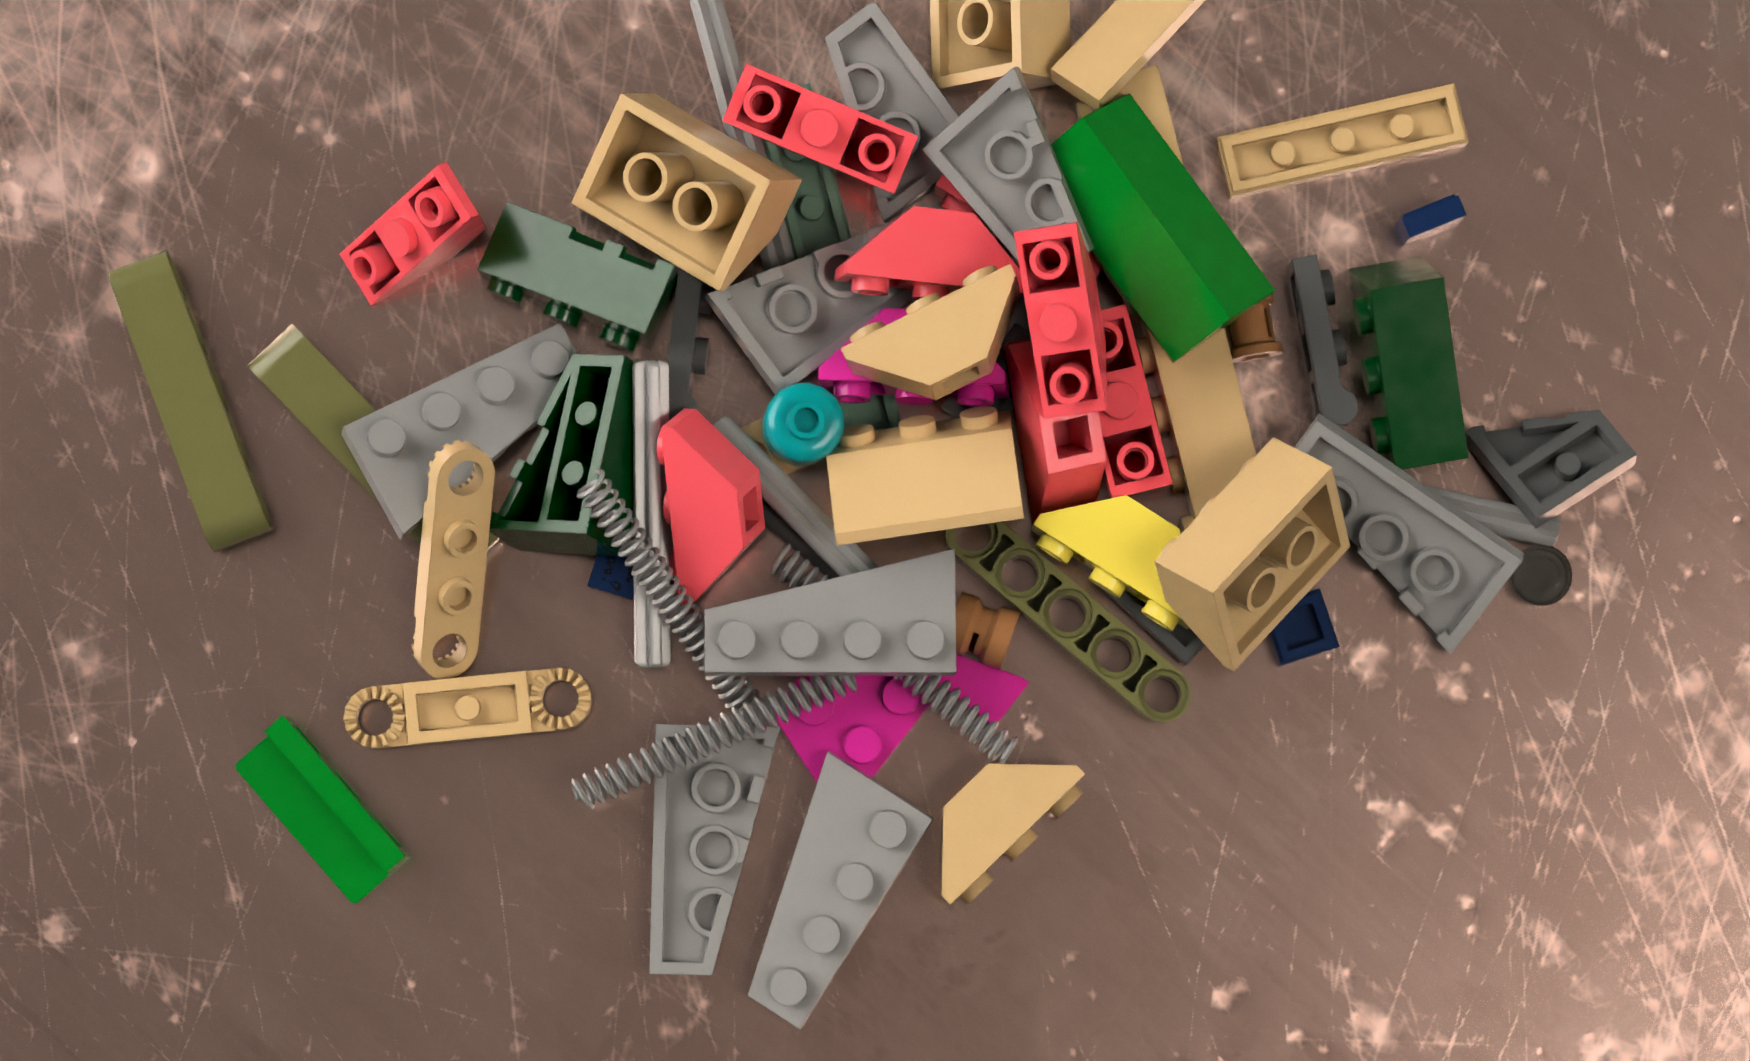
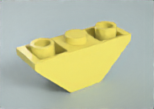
[1030,495,1189,632]

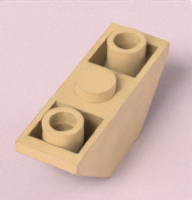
[840,264,1020,400]
[940,763,1085,905]

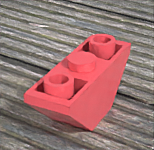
[722,64,919,194]
[339,162,486,305]
[834,206,1024,300]
[1014,222,1108,419]
[1099,304,1173,498]
[1004,338,1106,524]
[657,408,765,605]

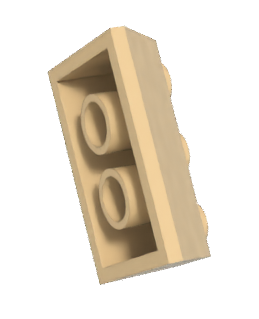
[930,0,1071,92]
[571,93,803,291]
[826,406,1024,545]
[1155,437,1350,671]

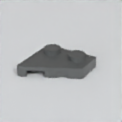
[1465,409,1637,529]

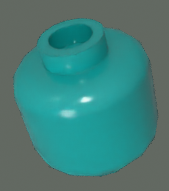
[761,382,845,466]

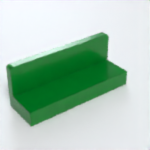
[235,715,411,903]

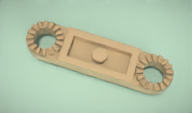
[411,440,495,679]
[343,668,592,749]

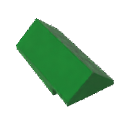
[1051,93,1275,363]

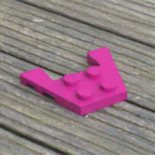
[774,655,1029,782]

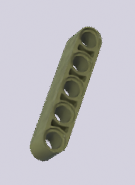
[108,250,273,552]
[247,323,500,550]
[944,521,1192,724]

